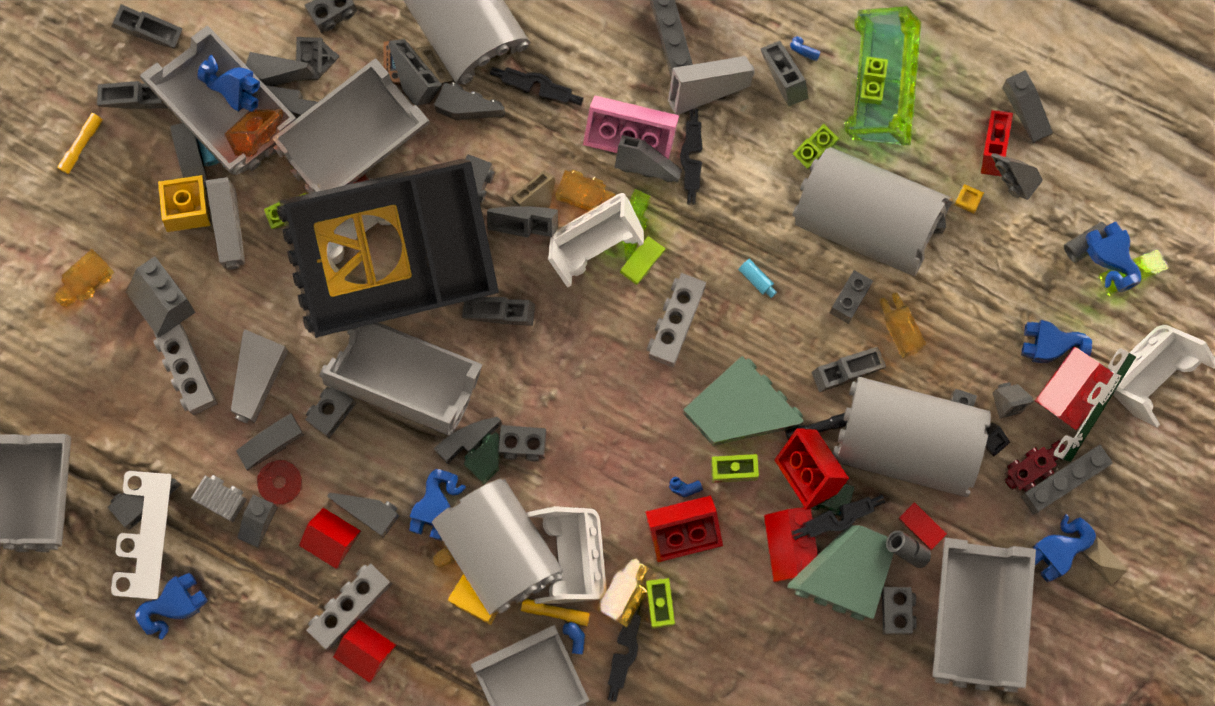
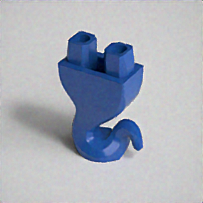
[198,55,260,111]
[1086,222,1141,292]
[1021,320,1092,363]
[409,469,466,541]
[1032,514,1096,583]
[135,573,208,640]

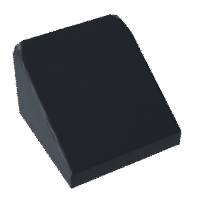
[985,423,1011,456]

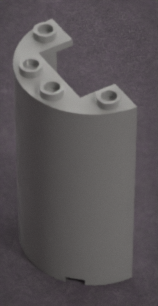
[403,0,530,85]
[140,25,296,175]
[272,58,430,193]
[793,147,953,277]
[319,322,483,435]
[833,376,991,498]
[932,538,1036,693]

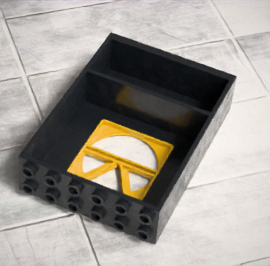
[277,158,499,338]

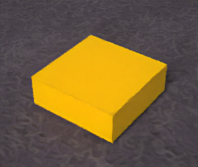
[954,184,984,214]

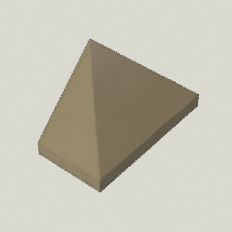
[415,46,454,85]
[511,170,555,208]
[1081,536,1128,586]

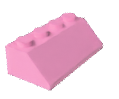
[583,96,679,159]

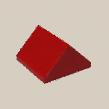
[299,508,361,569]
[333,619,397,683]

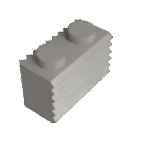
[191,475,247,522]

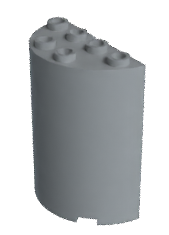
[0,434,71,553]
[432,479,563,615]

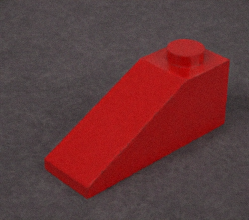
[981,110,1013,177]

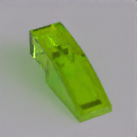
[623,189,651,262]
[1098,249,1169,297]

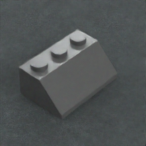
[126,256,196,338]

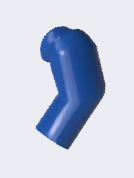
[790,36,820,61]
[669,477,703,497]
[562,622,585,655]

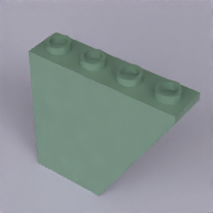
[683,356,804,446]
[787,525,894,621]

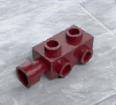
[1004,440,1066,492]

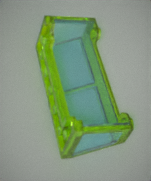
[845,6,922,145]

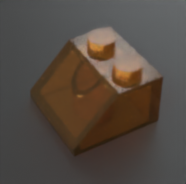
[225,109,283,157]

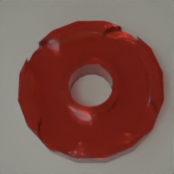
[257,460,302,505]

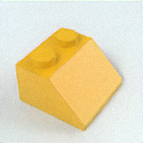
[158,175,211,232]

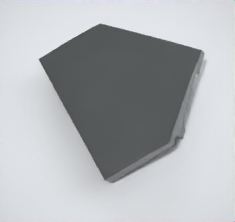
[296,37,340,81]

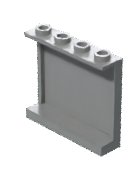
[471,625,590,706]

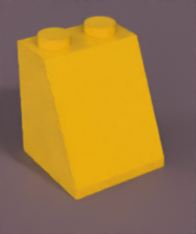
[448,574,498,625]

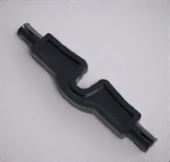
[490,67,584,106]
[680,108,703,205]
[791,495,885,540]
[607,599,642,702]

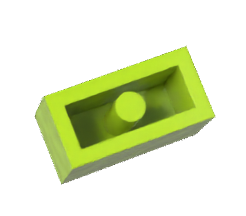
[711,454,759,483]
[646,578,675,629]

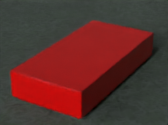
[898,502,947,551]

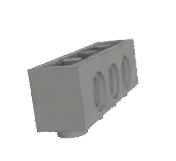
[647,273,706,368]
[153,324,218,415]
[307,563,392,650]

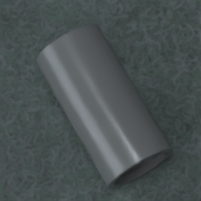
[1064,222,1108,263]
[886,530,931,568]

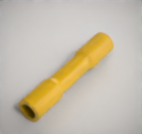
[57,113,103,175]
[521,599,590,626]

